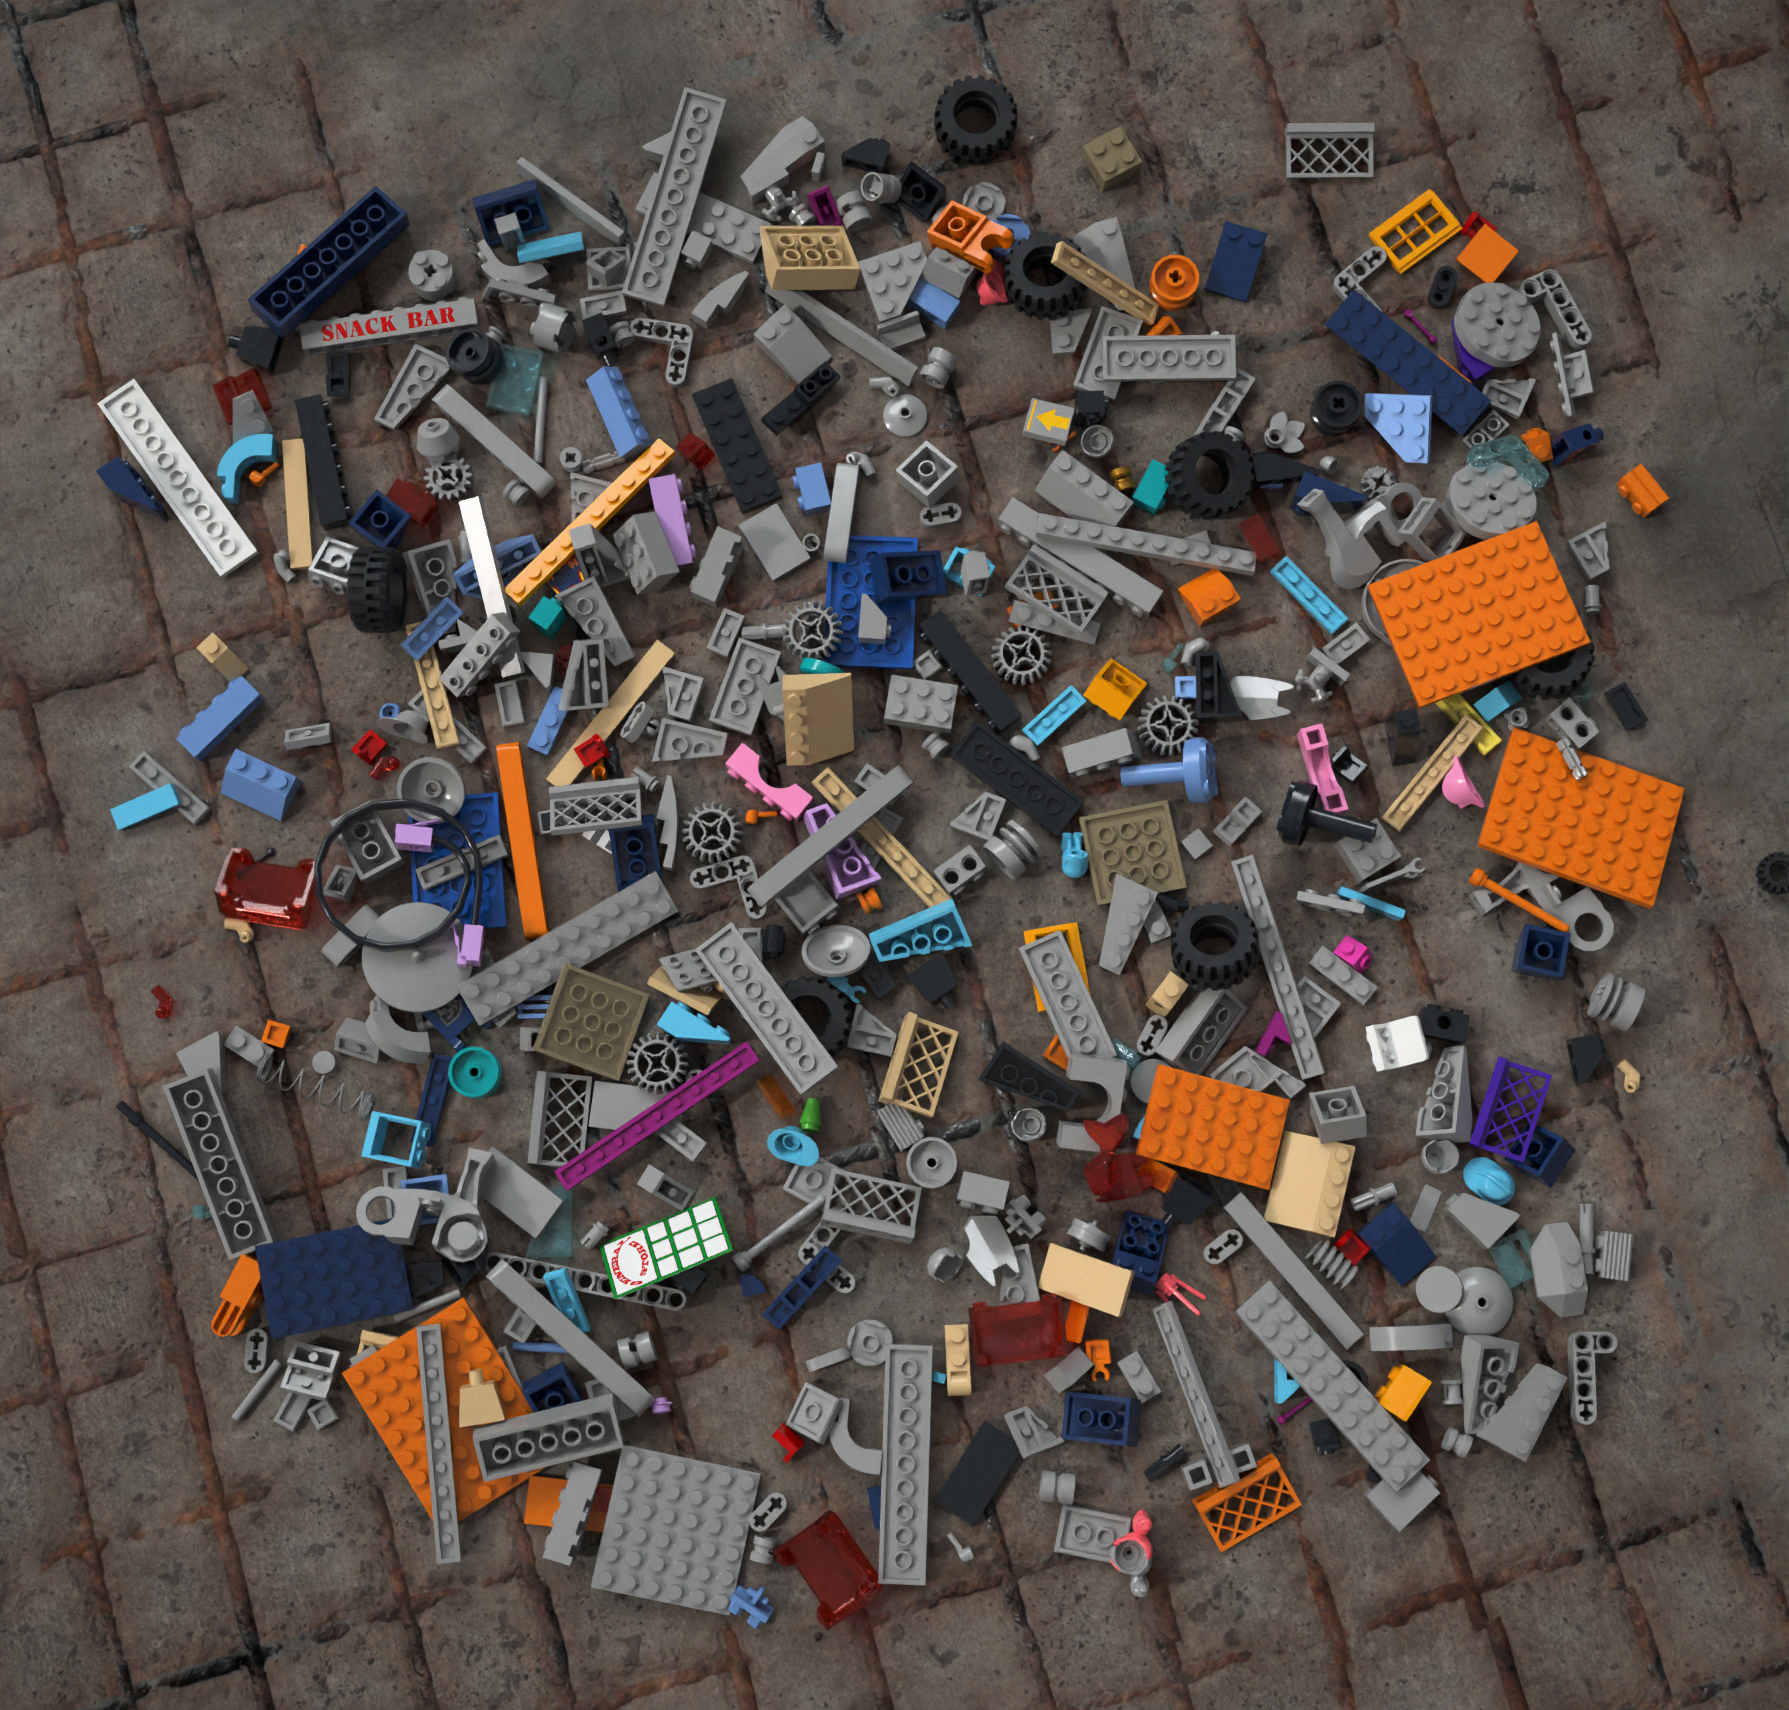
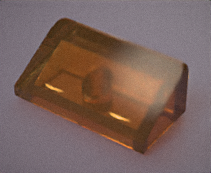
[756,1074,795,1120]

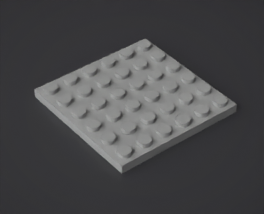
[591,1444,761,1616]

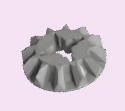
[1361,465,1397,500]

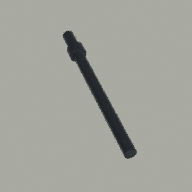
[116,1101,199,1181]

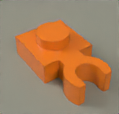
[1085,1339,1112,1381]

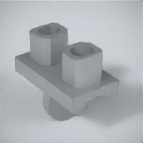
[1004,1195,1046,1239]

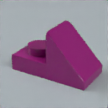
[1255,1011,1292,1057]

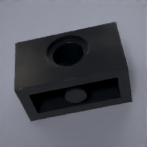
[1419,1004,1470,1044]

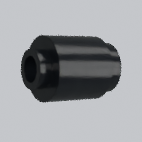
[762,925,786,959]

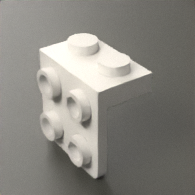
[1366,1016,1429,1072]

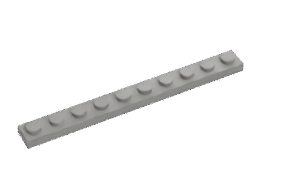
[1035,513,1256,576]
[1231,854,1325,1080]
[416,1323,462,1564]

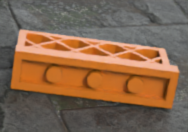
[1191,1453,1302,1553]

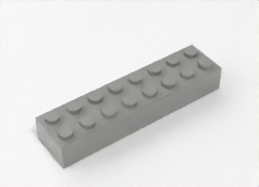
[163,1068,278,1260]

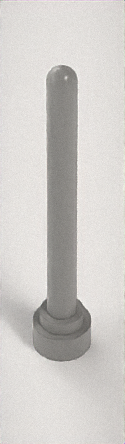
[732,1195,826,1272]

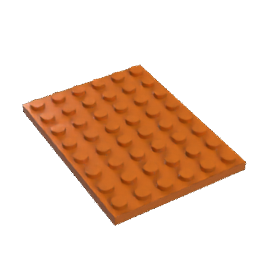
[1367,521,1590,709]
[1476,727,1685,909]
[342,1297,545,1522]

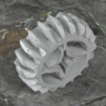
[782,601,843,661]
[991,625,1052,686]
[1137,695,1198,756]
[682,802,743,863]
[627,1032,689,1095]

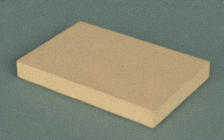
[647,965,723,1015]

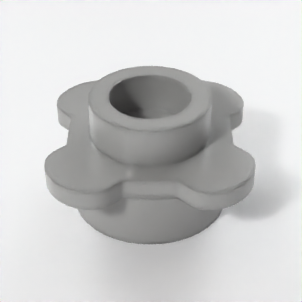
[1504,707,1530,731]

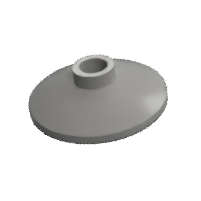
[883,394,927,437]

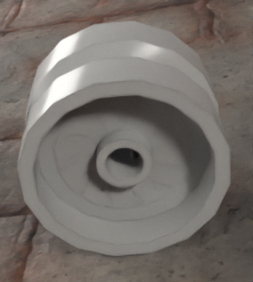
[906,1137,957,1189]

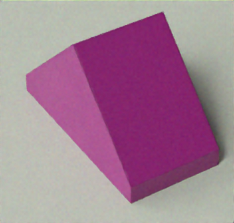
[808,185,843,226]

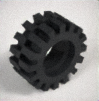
[1756,852,1789,895]

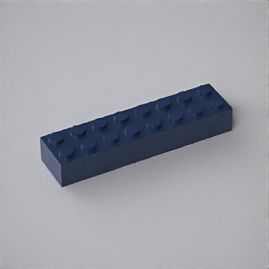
[248,186,409,339]
[1325,290,1492,437]

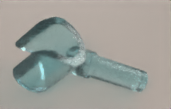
[1162,642,1183,673]
[193,1205,213,1218]

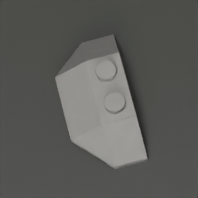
[1529,1222,1588,1317]

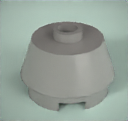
[416,418,460,462]

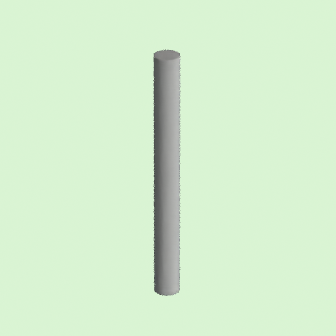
[534,377,548,464]

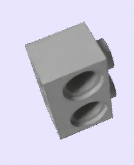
[1544,698,1600,751]
[933,845,986,895]

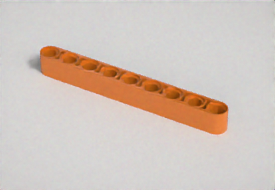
[496,741,549,941]

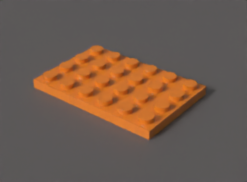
[1136,1064,1290,1190]

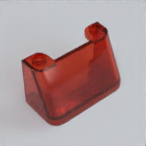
[214,847,316,929]
[968,1294,1069,1367]
[773,1510,883,1630]

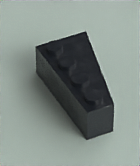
[978,1041,1081,1112]

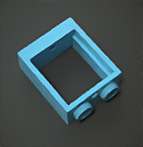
[361,1111,431,1169]

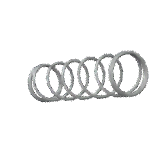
[256,1054,375,1121]

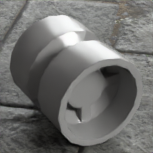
[861,172,901,204]
[835,191,873,232]
[919,347,958,389]
[617,1331,657,1370]
[1039,1470,1075,1505]

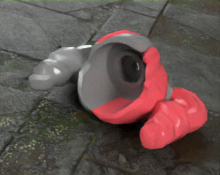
[1110,1509,1153,1597]

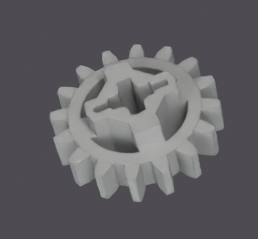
[424,454,473,502]

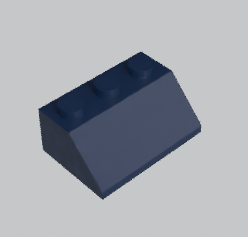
[472,179,550,247]

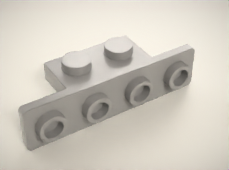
[1550,332,1595,421]

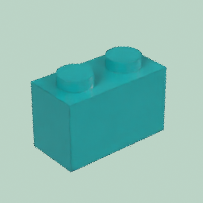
[1132,459,1169,515]
[528,596,568,641]

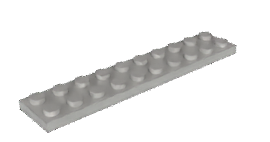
[622,87,727,307]
[456,871,678,1026]
[1235,1280,1430,1492]
[878,1344,933,1585]

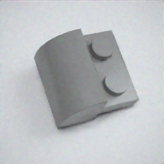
[280,1341,341,1401]

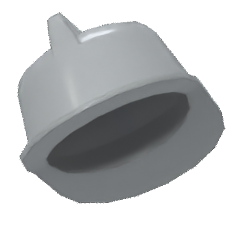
[377,710,429,744]

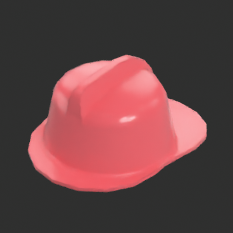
[976,259,1008,305]

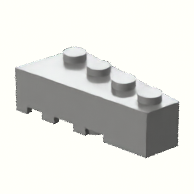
[543,1460,604,1566]

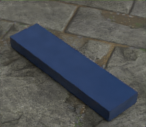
[410,1053,453,1148]

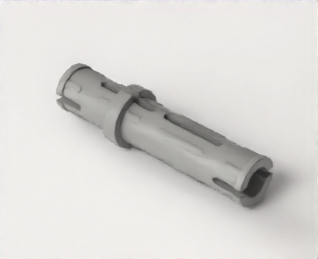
[1579,1204,1596,1275]

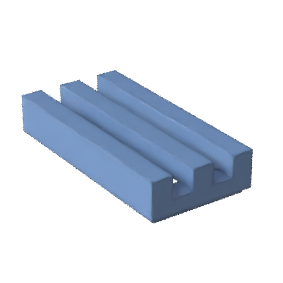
[517,995,552,1019]

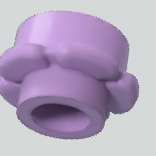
[649,1397,672,1414]

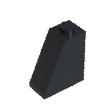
[1384,709,1421,767]

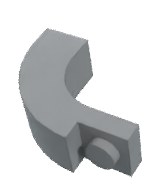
[477,240,551,290]
[365,995,431,1064]
[1369,1324,1453,1351]
[829,1397,882,1475]

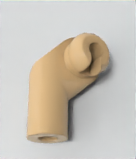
[224,918,254,943]
[1617,1059,1640,1093]

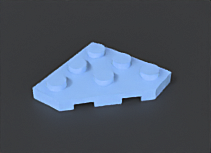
[1365,393,1433,463]

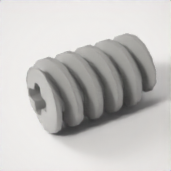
[1305,1239,1358,1290]

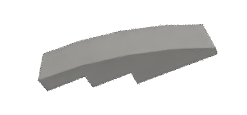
[1193,367,1256,436]
[656,775,679,872]

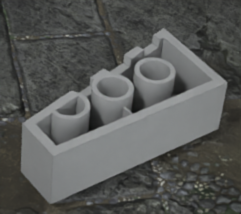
[1476,1363,1568,1462]

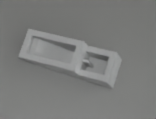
[691,271,750,330]

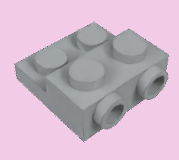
[308,536,359,595]

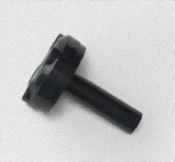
[1277,780,1378,846]

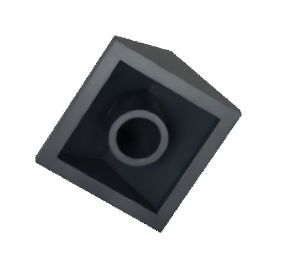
[896,162,946,223]

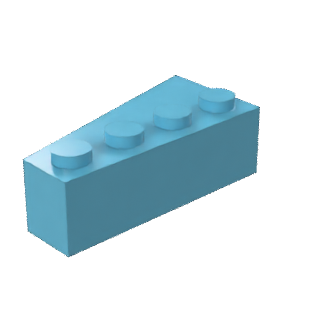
[869,898,972,962]

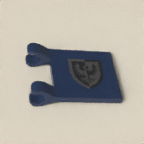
[422,994,493,1053]

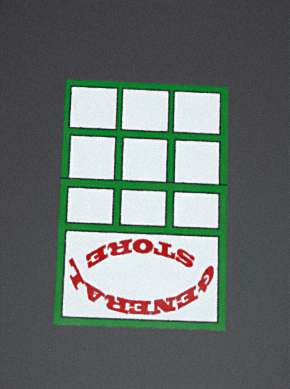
[599,1197,733,1300]

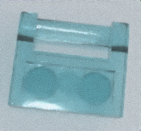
[1489,1228,1533,1288]

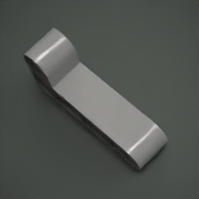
[1518,269,1592,352]
[1567,1331,1618,1425]

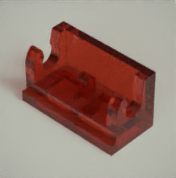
[1238,513,1281,564]

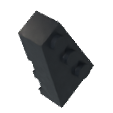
[1195,651,1244,724]

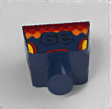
[1551,423,1604,467]
[545,554,585,595]

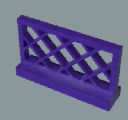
[1469,1056,1552,1163]

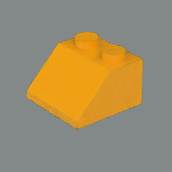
[1083,658,1148,721]
[1375,1364,1432,1422]

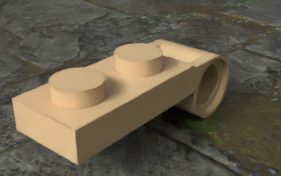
[945,1324,971,1396]

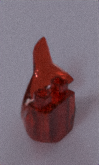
[1083,1114,1155,1203]

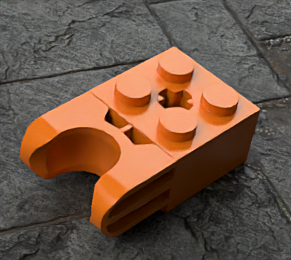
[927,201,1015,274]
[211,1254,264,1337]

